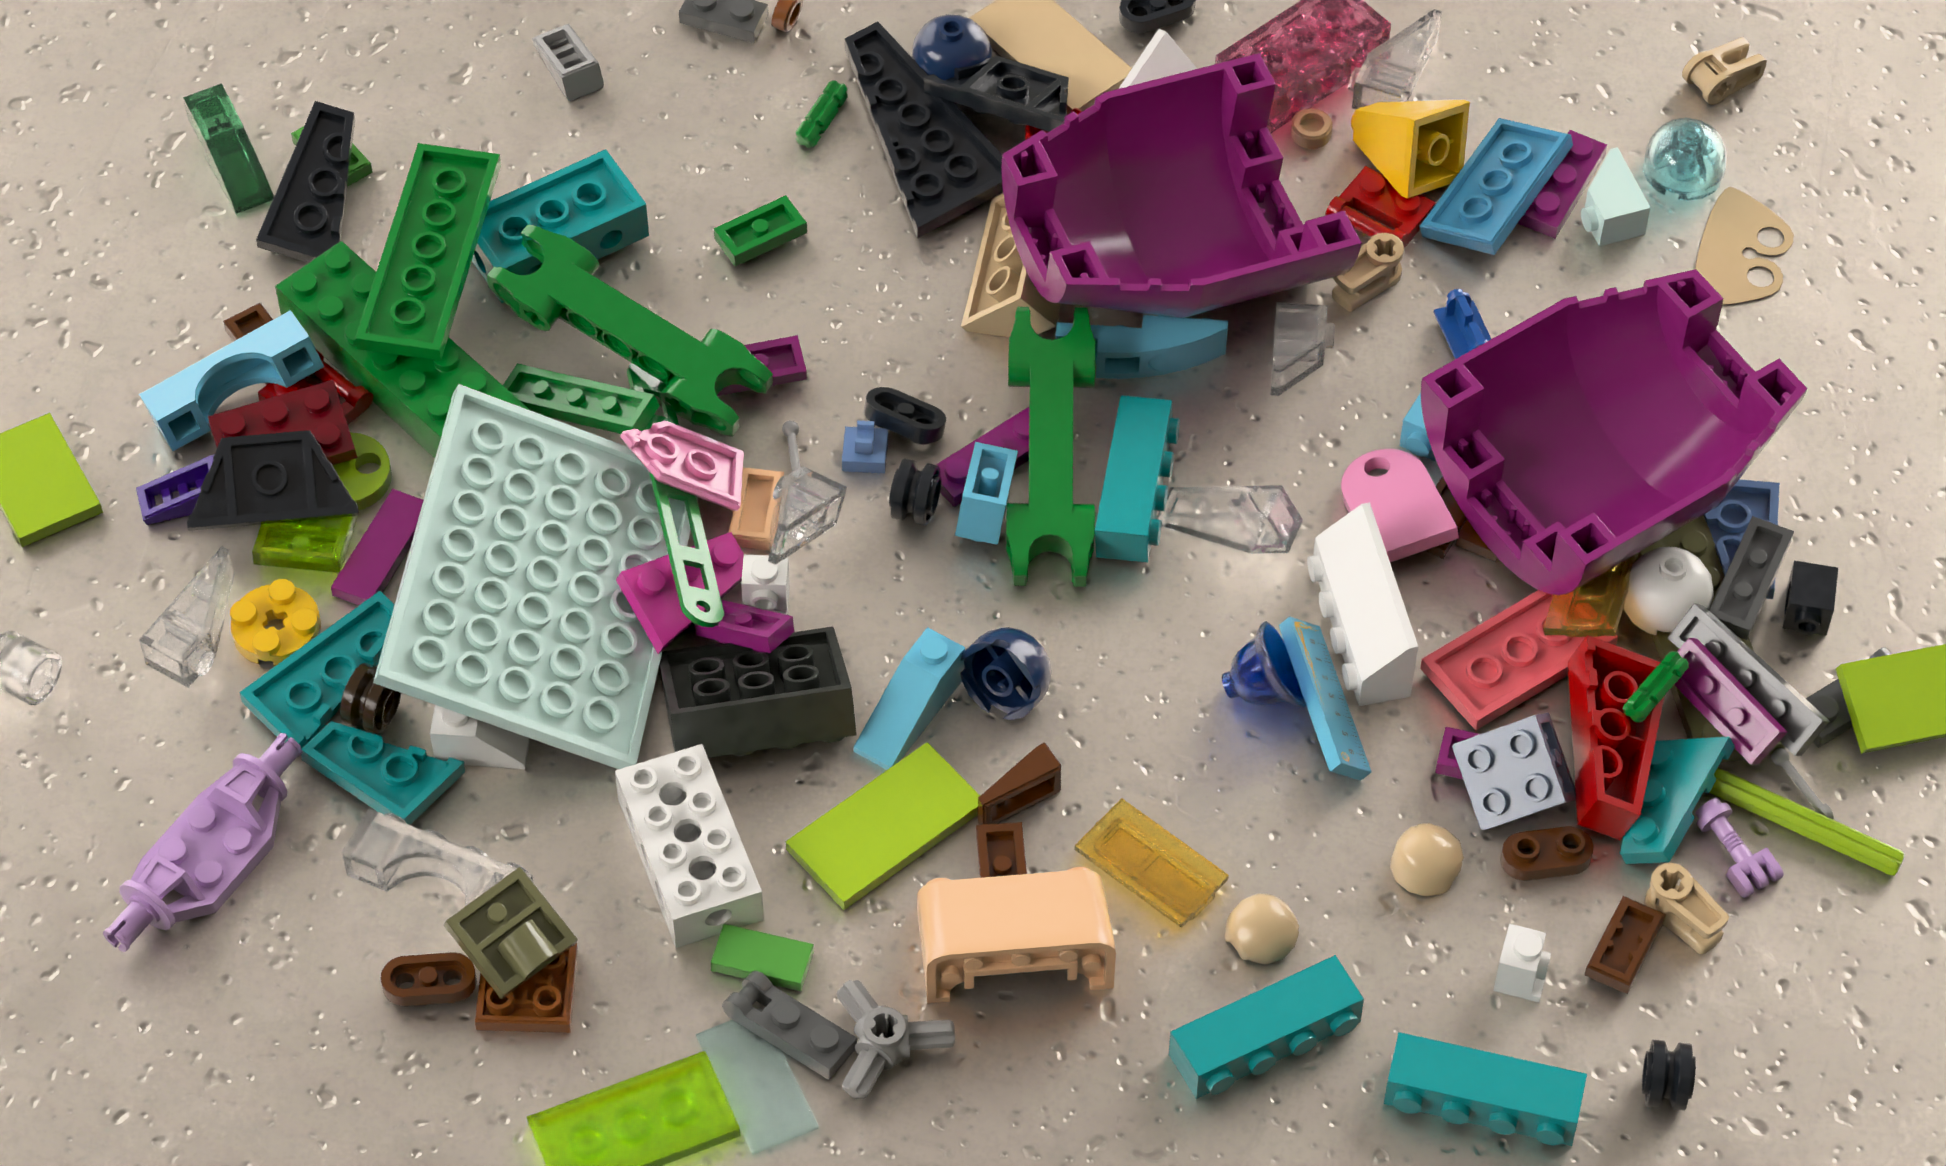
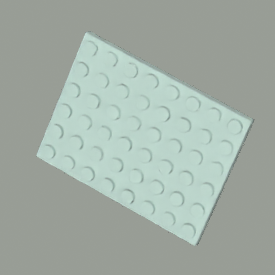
[373,384,698,769]

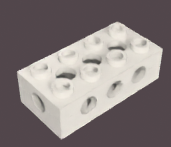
[615,744,764,948]

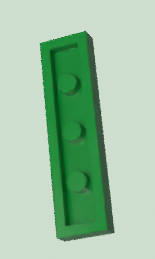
[503,363,660,434]

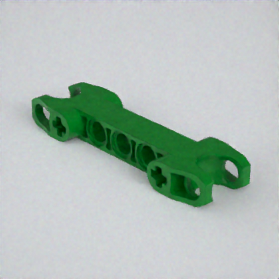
[487,225,773,437]
[1006,307,1095,587]

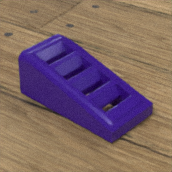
[136,454,214,525]

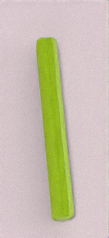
[1709,768,1904,876]

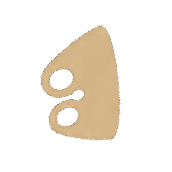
[1695,187,1794,305]

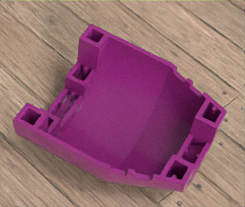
[1002,53,1362,318]
[1421,269,1808,595]

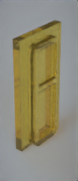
[1543,553,1639,637]
[1075,798,1229,928]

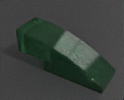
[183,83,274,214]

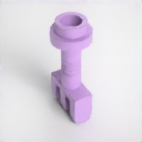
[1695,798,1784,898]

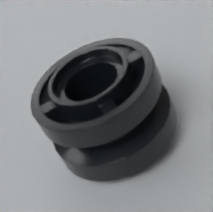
[889,458,942,525]
[1642,1039,1696,1111]

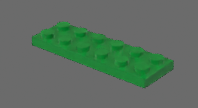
[355,143,501,361]

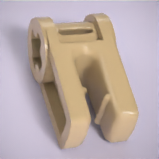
[1682,37,1767,105]
[1332,233,1404,312]
[1644,863,1729,955]

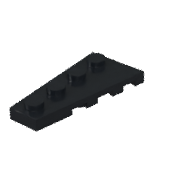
[256,101,355,263]

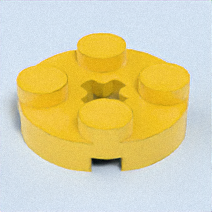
[230,579,321,666]

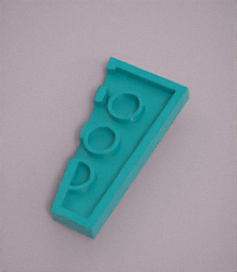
[239,591,395,748]

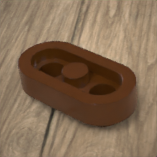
[1500,826,1594,881]
[381,952,477,1006]

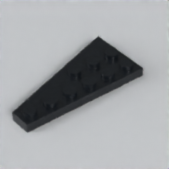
[845,21,1003,239]

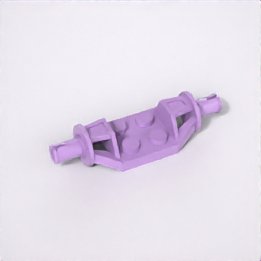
[103,733,302,952]

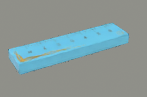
[1279,616,1372,781]

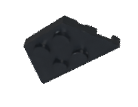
[924,56,1069,132]
[187,430,359,531]

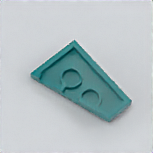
[301,721,465,830]
[1620,736,1735,864]

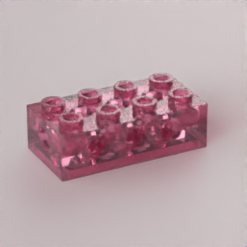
[1215,0,1391,133]

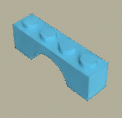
[139,310,324,451]

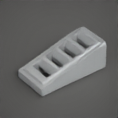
[532,24,604,101]

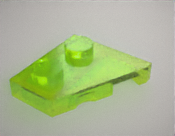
[252,502,358,573]

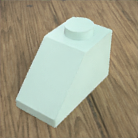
[1581,147,1651,246]

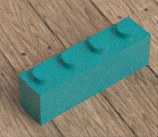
[1095,395,1180,563]
[1168,955,1364,1099]
[1384,1032,1587,1146]

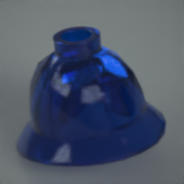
[1222,621,1306,708]

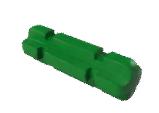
[795,80,848,148]
[1623,651,1689,722]

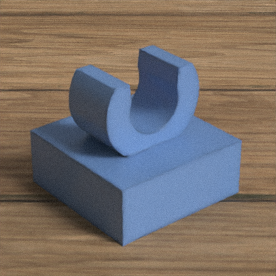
[842,420,888,474]

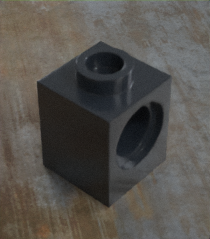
[1782,560,1838,636]

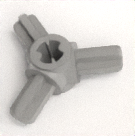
[837,980,955,1099]

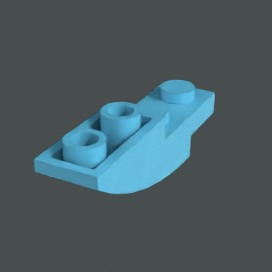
[1055,315,1228,379]

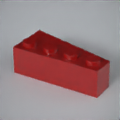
[1568,635,1665,840]

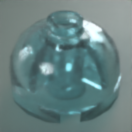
[1643,117,1727,201]

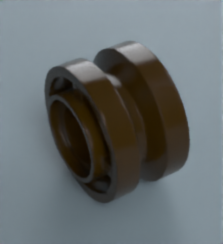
[340,663,401,734]

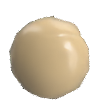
[1390,823,1464,897]
[1224,893,1299,964]

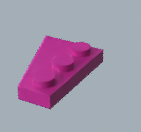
[616,532,744,654]

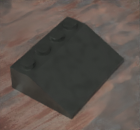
[659,626,857,759]

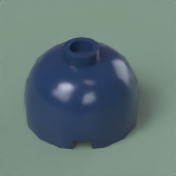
[912,14,992,80]
[960,627,1052,720]

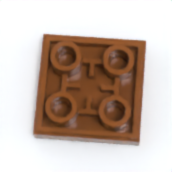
[475,943,578,1033]

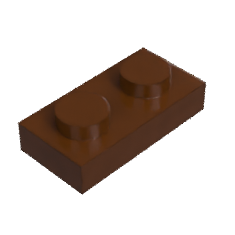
[976,822,1027,878]

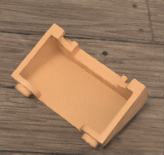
[917,867,1116,1004]

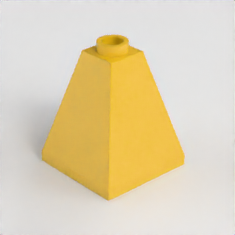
[1351,100,1470,198]

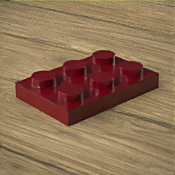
[208,380,358,465]

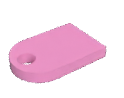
[1341,449,1459,563]

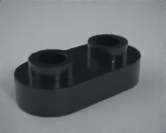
[1119,0,1196,33]
[864,387,946,445]

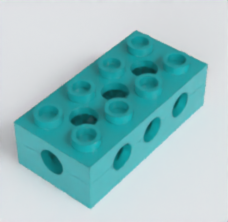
[472,149,649,304]

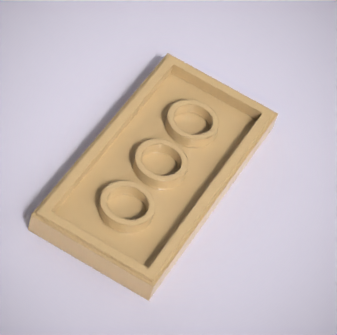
[969,0,1132,115]

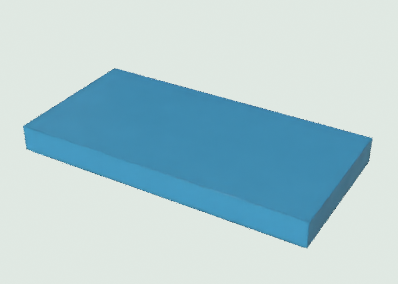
[1419,118,1573,255]

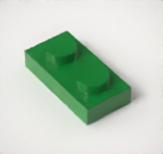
[714,195,807,267]

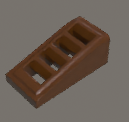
[978,743,1061,825]

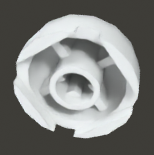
[1623,547,1713,635]

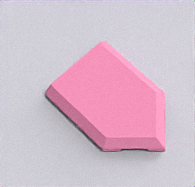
[620,421,744,511]

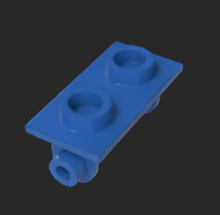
[1433,289,1491,359]

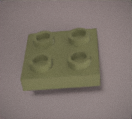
[443,867,578,999]

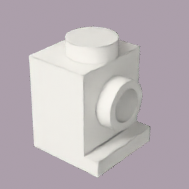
[741,554,790,615]
[1493,924,1551,1002]

